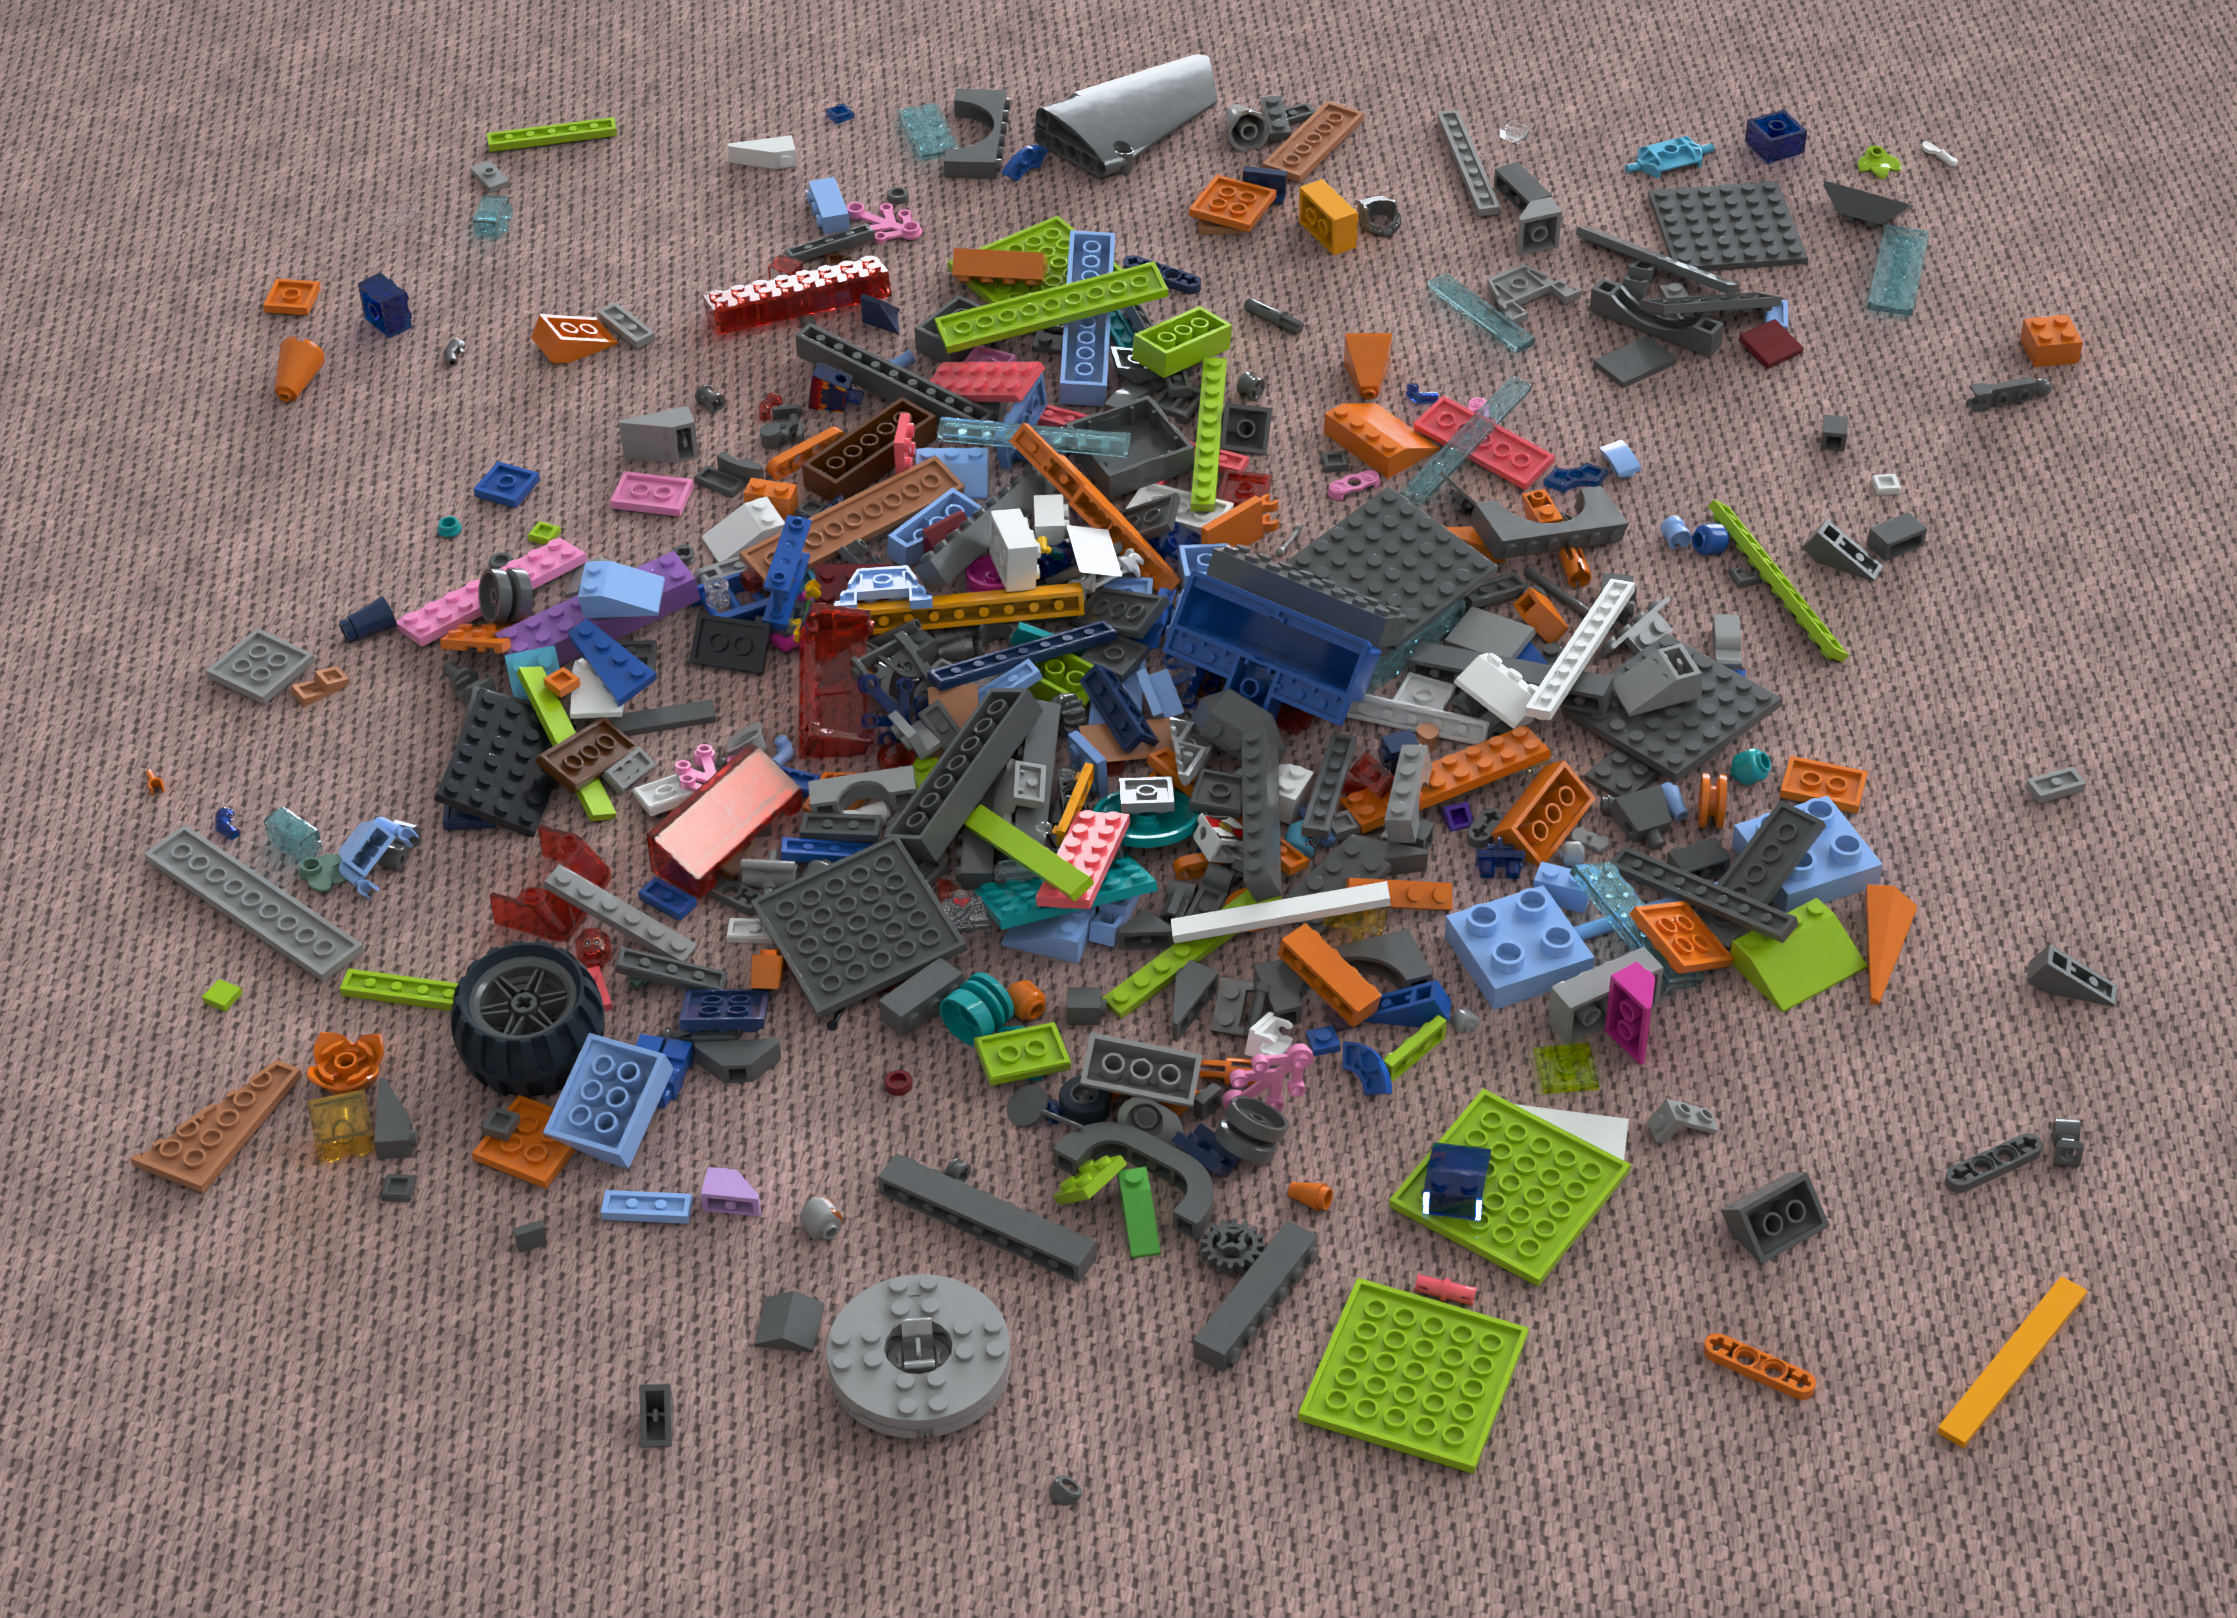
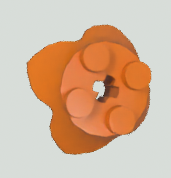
[306,1032,384,1099]

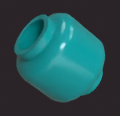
[1730,748,1771,786]

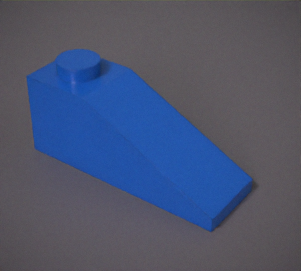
[1362,980,1452,1028]

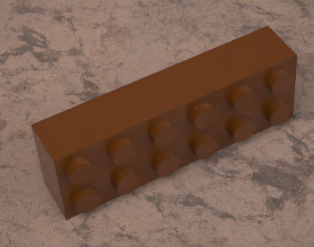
[802,397,937,502]

